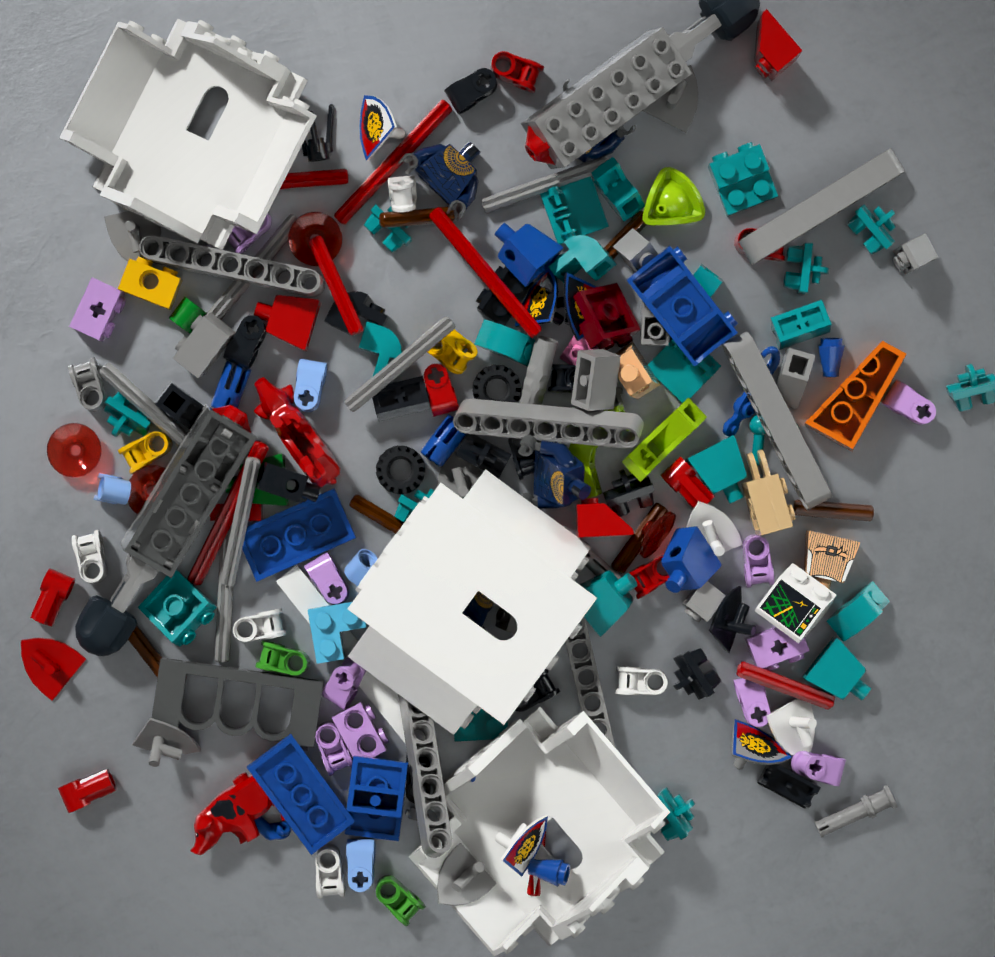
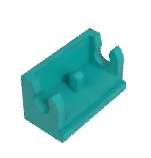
[771,300,832,350]

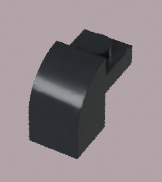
[324,291,388,335]
[154,381,204,429]

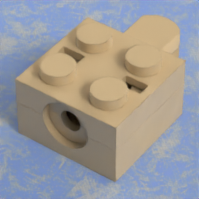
[741,450,796,536]

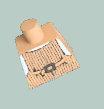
[615,342,661,399]
[804,530,860,590]

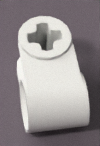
[388,175,417,212]
[72,530,108,583]
[233,608,287,642]
[615,666,668,695]
[315,844,345,899]

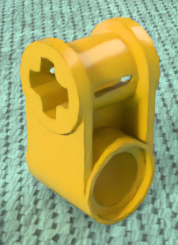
[427,329,478,374]
[118,431,173,474]

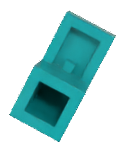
[591,157,645,222]
[549,235,617,283]
[474,319,535,367]
[359,322,403,376]
[826,581,890,642]

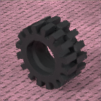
[472,364,521,403]
[376,445,425,494]

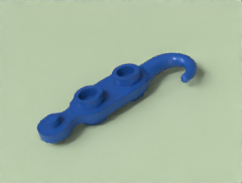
[723,346,780,437]

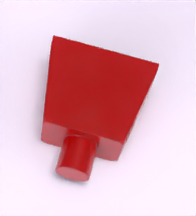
[254,295,321,352]

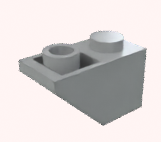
[613,228,658,273]
[892,233,938,275]
[641,301,669,346]
[776,348,815,409]
[682,581,726,622]

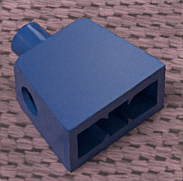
[495,223,564,287]
[661,526,722,593]

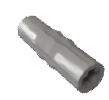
[519,336,558,405]

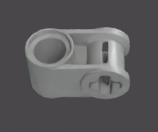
[68,357,107,412]

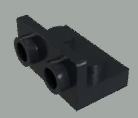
[476,266,534,326]

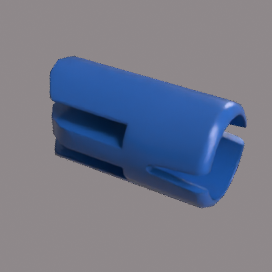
[211,361,251,408]
[421,414,467,467]

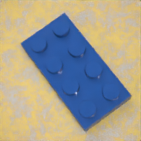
[242,488,356,582]
[247,734,355,855]

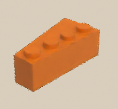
[805,341,906,452]

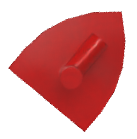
[21,638,86,701]

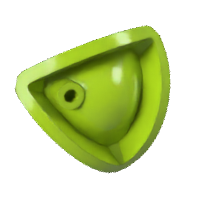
[643,167,705,225]

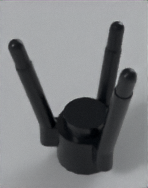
[302,104,334,162]

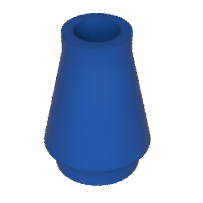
[818,338,845,377]
[528,858,570,887]

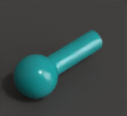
[749,415,766,466]

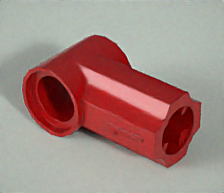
[660,457,715,509]
[30,568,75,627]
[58,769,117,813]

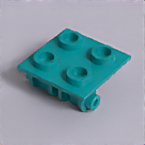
[540,176,609,244]
[648,339,721,403]

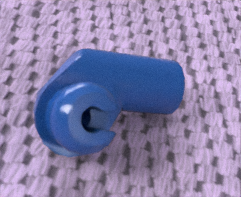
[255,816,291,841]

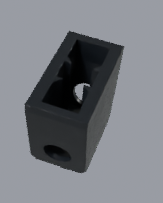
[255,461,321,503]

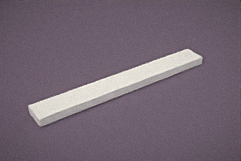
[276,564,425,744]

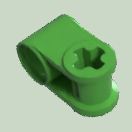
[255,640,310,676]
[376,875,426,927]

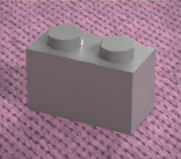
[173,313,236,378]
[571,349,621,411]

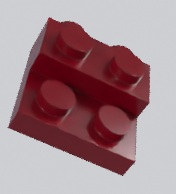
[573,283,641,350]

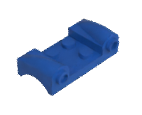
[627,245,738,367]

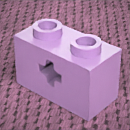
[69,277,126,342]
[745,627,809,671]

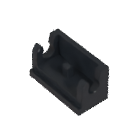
[372,376,431,422]
[757,764,821,809]

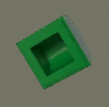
[169,297,207,334]

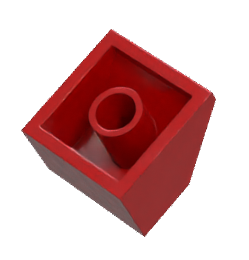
[754,9,802,81]
[575,498,634,537]

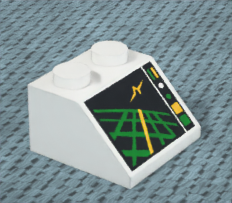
[755,563,837,643]

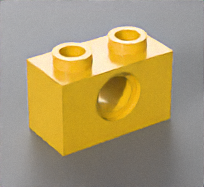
[118,256,183,310]

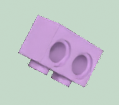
[332,701,389,758]

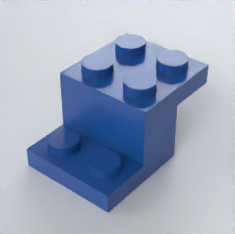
[345,755,408,841]

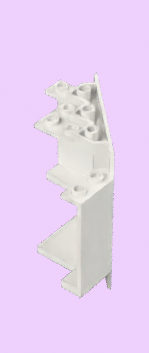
[60,19,317,250]
[347,470,597,735]
[409,707,670,956]

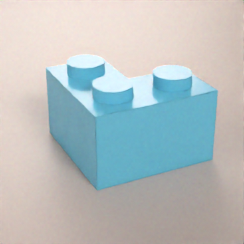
[308,601,368,664]

